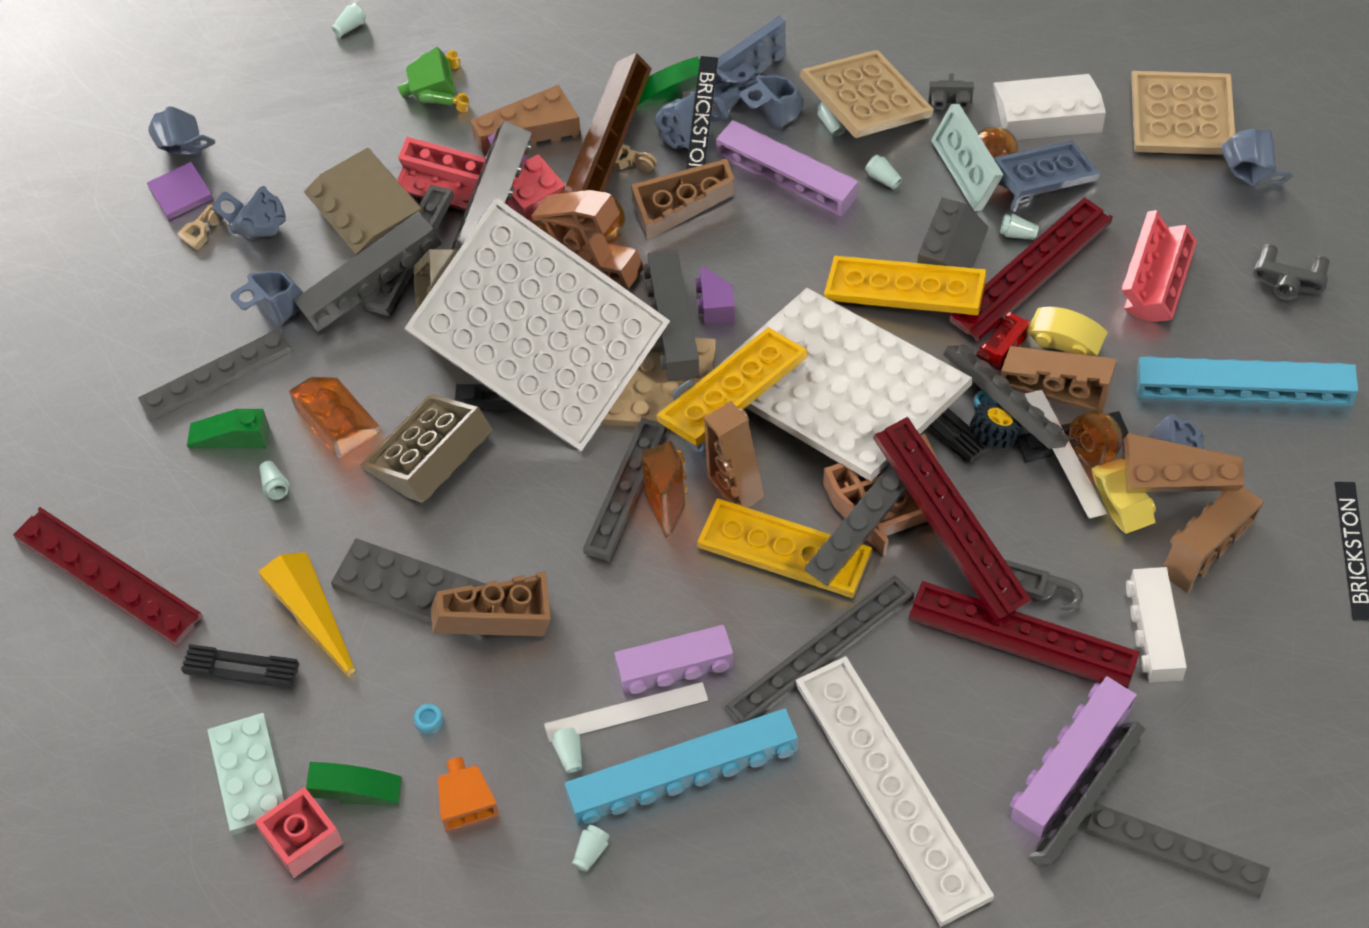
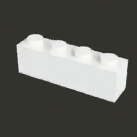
[1126,567,1187,683]

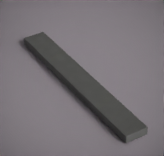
[725,575,914,724]

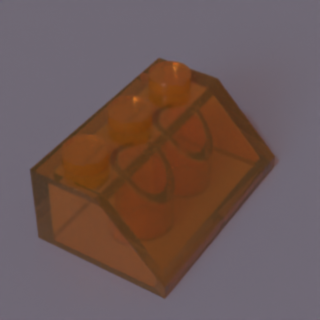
[289,377,382,459]
[641,441,688,538]

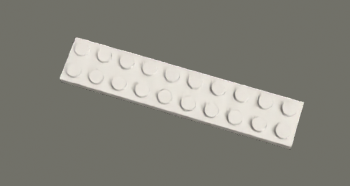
[796,656,994,927]

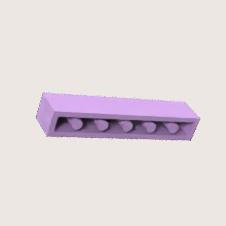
[716,120,858,217]
[1010,676,1137,838]

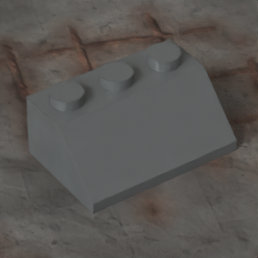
[917,197,989,268]

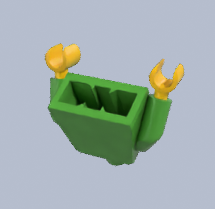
[398,46,469,113]

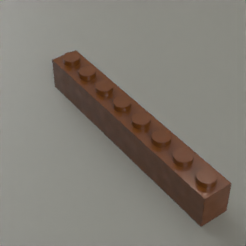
[563,52,652,193]

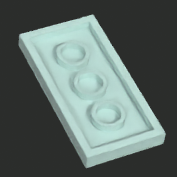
[931,104,1003,211]
[207,713,285,835]

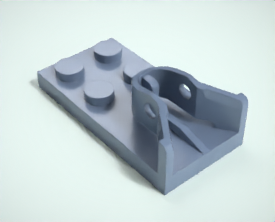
[714,16,786,112]
[993,140,1100,212]

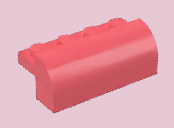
[397,137,486,211]
[1122,211,1197,322]

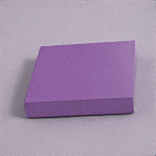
[147,162,213,220]

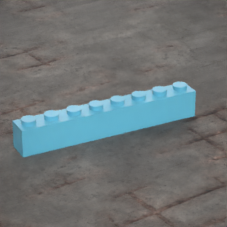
[1136,356,1358,406]
[565,708,798,825]

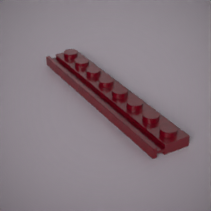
[950,197,1113,342]
[873,416,1032,622]
[13,507,203,647]
[908,581,1140,689]

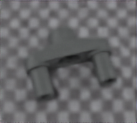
[1253,244,1329,301]

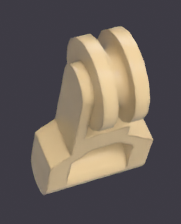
[613,144,657,173]
[178,204,224,250]

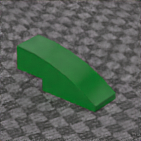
[636,56,700,110]
[306,762,402,805]

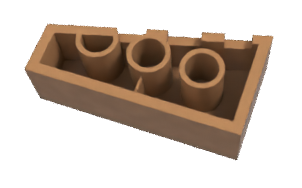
[470,85,581,156]
[631,159,735,241]
[1001,346,1117,414]
[704,401,765,508]
[1124,433,1244,493]
[1163,487,1264,593]
[431,571,551,636]

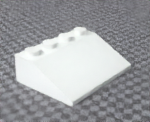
[993,74,1106,141]

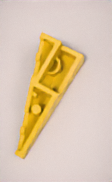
[258,552,356,677]

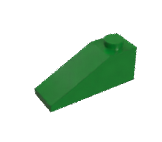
[187,409,269,448]

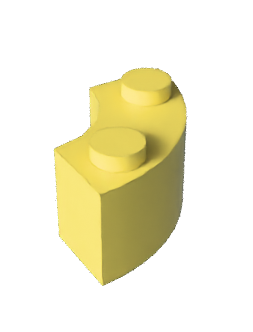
[1027,307,1108,356]
[1091,458,1156,534]

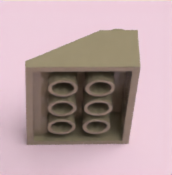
[304,148,424,255]
[360,394,493,503]

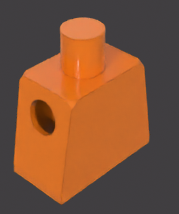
[438,757,499,832]

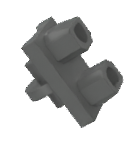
[928,73,974,111]

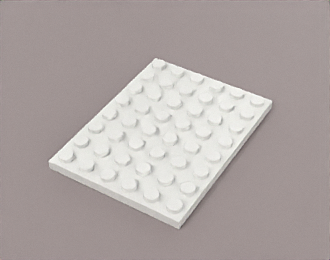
[404,198,670,452]
[711,288,972,481]

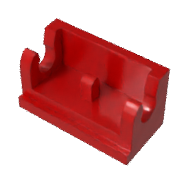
[976,312,1030,371]

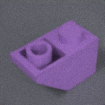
[695,267,735,324]

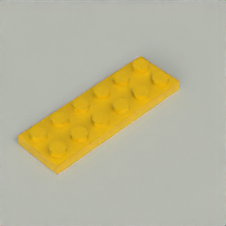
[824,256,987,315]
[657,327,808,447]
[697,498,872,598]

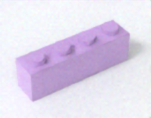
[614,624,734,694]

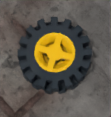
[970,401,1022,449]

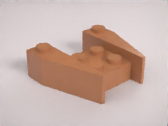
[531,190,643,289]
[823,434,938,557]

